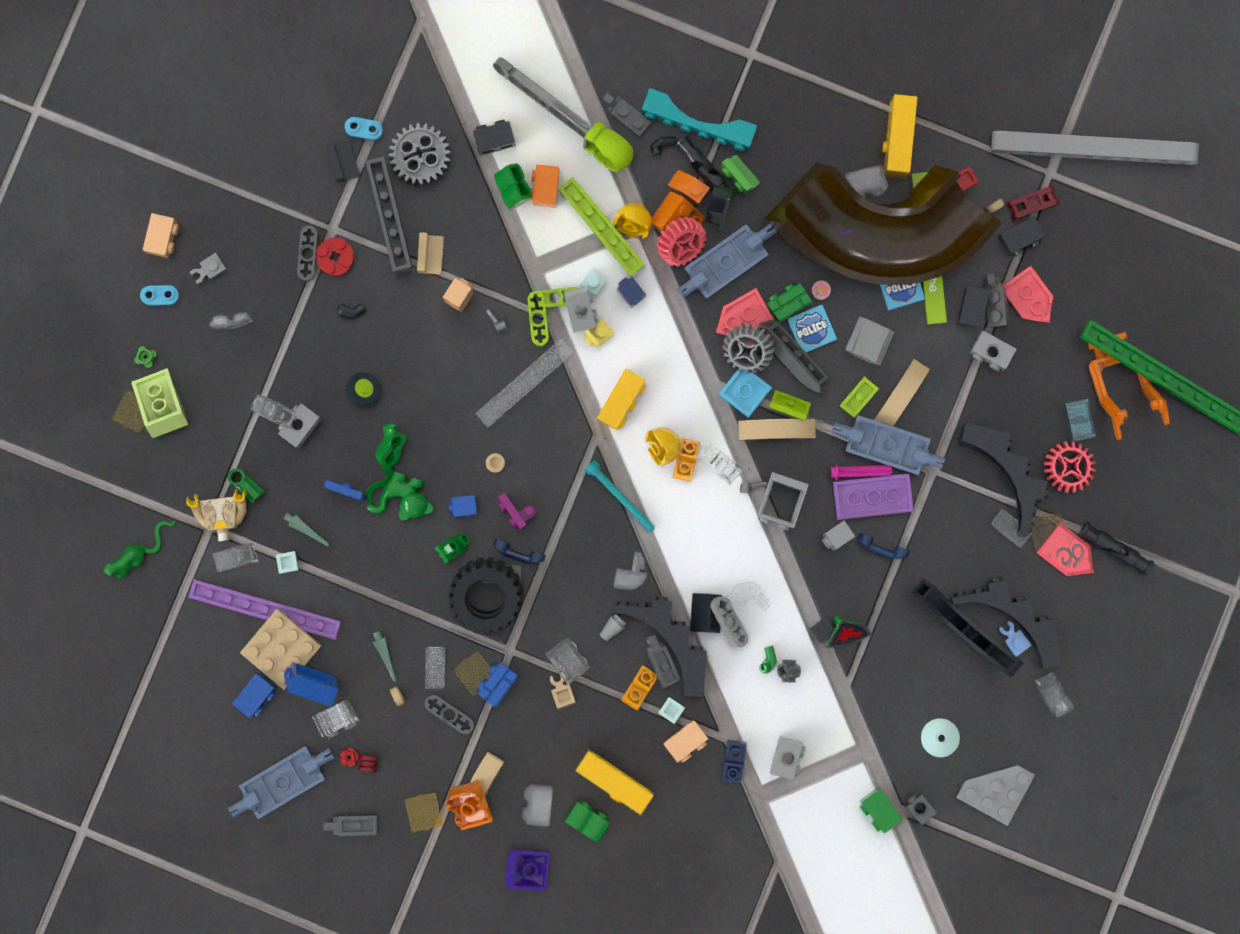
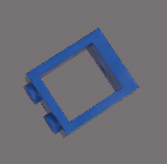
[283,662,338,706]

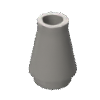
[599,613,627,642]

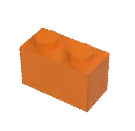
[530,165,560,208]

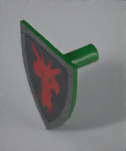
[826,615,871,648]

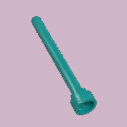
[584,459,654,532]

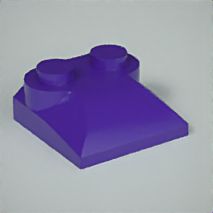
[505,849,550,891]

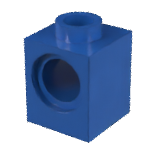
[449,495,478,518]

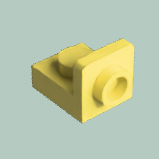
[585,318,615,348]

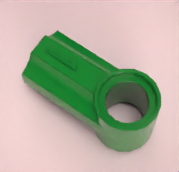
[228,468,264,503]

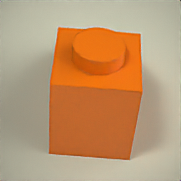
[667,170,710,207]

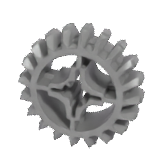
[723,322,775,374]

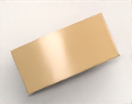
[470,752,504,796]

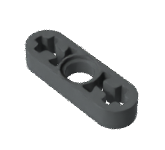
[297,226,319,282]
[425,695,474,734]

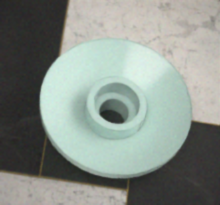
[921,718,960,757]

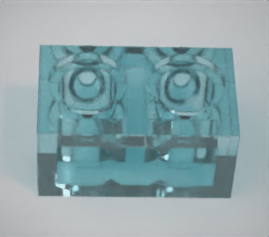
[1066,399,1096,441]

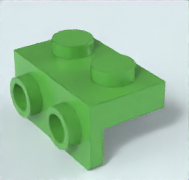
[721,155,760,196]

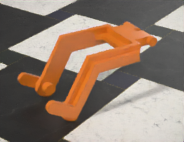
[1088,332,1170,440]

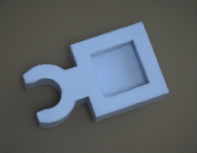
[998,621,1032,657]

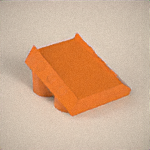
[446,779,493,830]

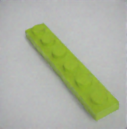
[558,177,645,277]

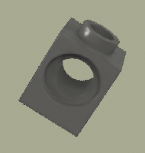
[905,793,937,825]

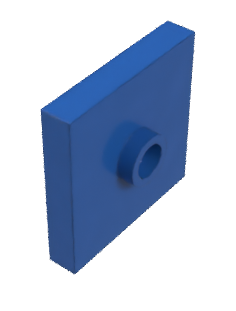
[324,480,366,502]

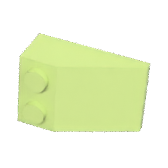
[131,369,188,438]

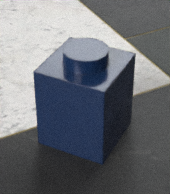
[617,277,646,308]

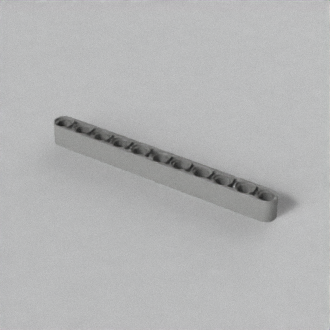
[991,131,1199,165]

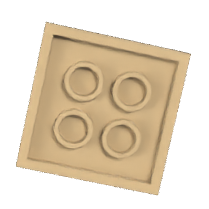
[240,608,322,690]

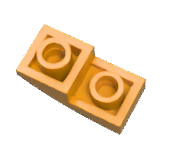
[672,438,700,482]
[621,665,657,710]

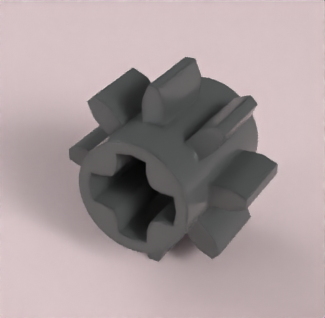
[777,660,801,683]

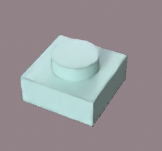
[580,269,607,297]
[276,551,299,574]
[658,697,685,724]

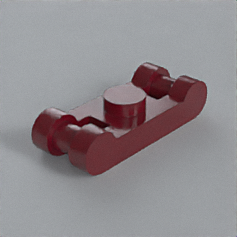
[1007,186,1060,221]

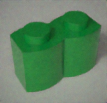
[494,163,532,209]
[565,801,610,843]

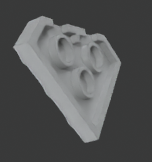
[956,765,1035,826]

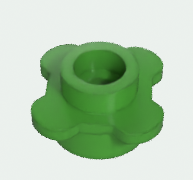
[134,346,157,368]

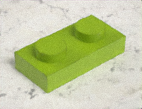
[840,376,879,418]
[769,390,811,421]

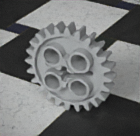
[389,123,451,186]

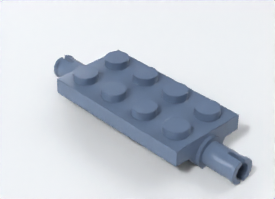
[677,223,777,299]
[832,414,945,475]
[228,746,335,819]

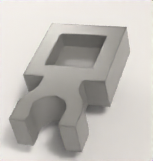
[190,253,227,285]

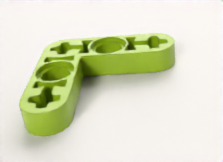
[527,287,577,347]

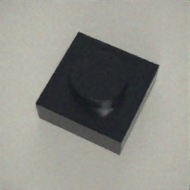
[810,617,834,644]

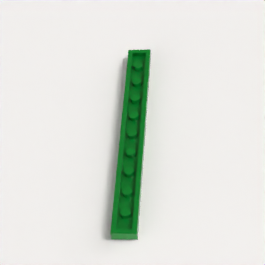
[1080,320,1240,435]

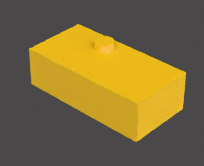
[882,94,917,180]
[576,749,654,815]

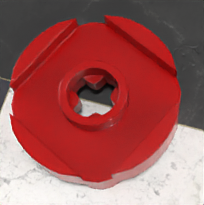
[316,238,355,277]

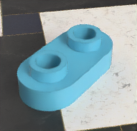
[345,117,383,141]
[140,285,180,306]

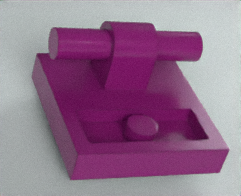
[498,493,536,530]

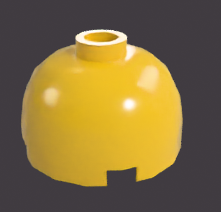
[613,203,652,239]
[645,427,681,466]

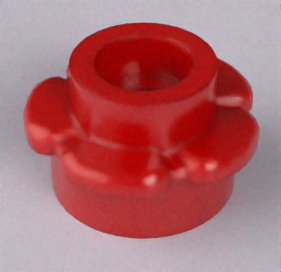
[340,748,359,767]

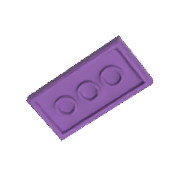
[833,474,914,520]

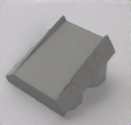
[845,317,894,365]

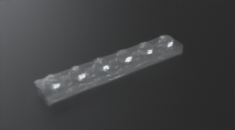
[475,338,574,428]

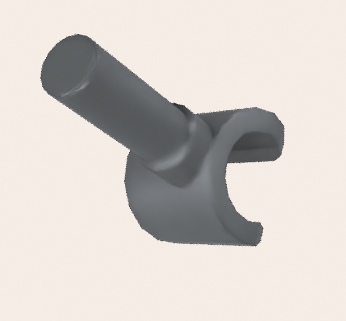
[486,309,507,333]
[740,482,767,494]

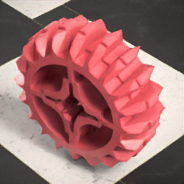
[656,216,707,267]
[1043,441,1096,493]

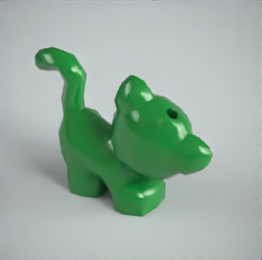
[367,472,434,521]

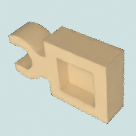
[550,673,576,709]

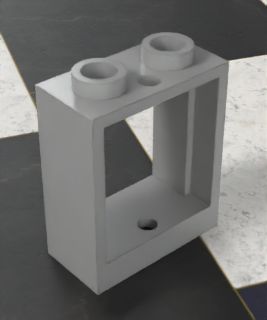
[756,472,809,531]

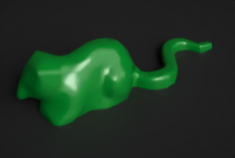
[366,423,407,504]
[103,521,176,579]

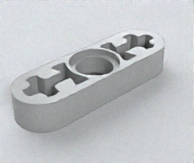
[711,596,748,648]

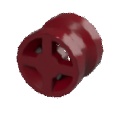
[358,754,379,773]

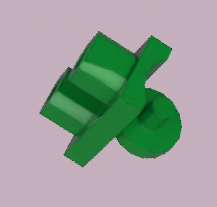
[434,533,470,564]

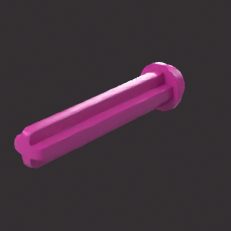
[830,465,892,480]

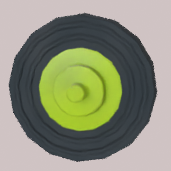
[345,372,380,407]

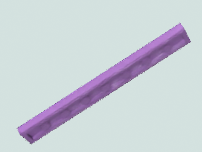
[188,579,342,640]

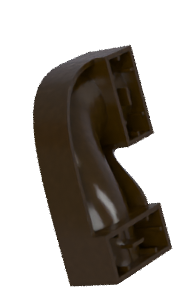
[765,162,1002,285]

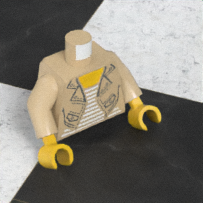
[186,489,247,542]

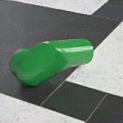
[759,646,777,674]

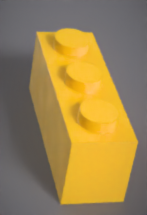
[597,368,647,431]

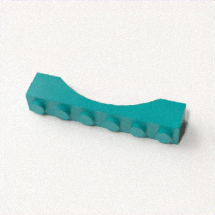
[642,88,757,151]

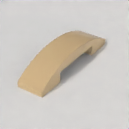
[874,359,930,426]
[738,419,816,440]

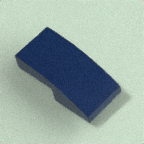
[722,740,747,784]

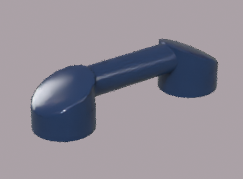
[858,533,910,559]
[493,539,546,564]

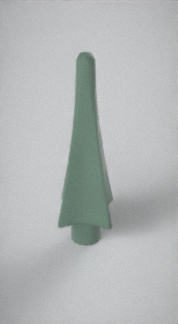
[283,513,330,546]
[372,631,397,682]

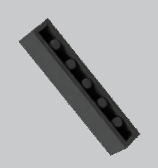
[365,156,413,275]

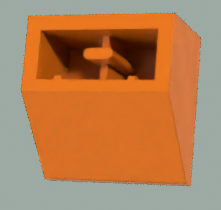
[651,191,705,233]

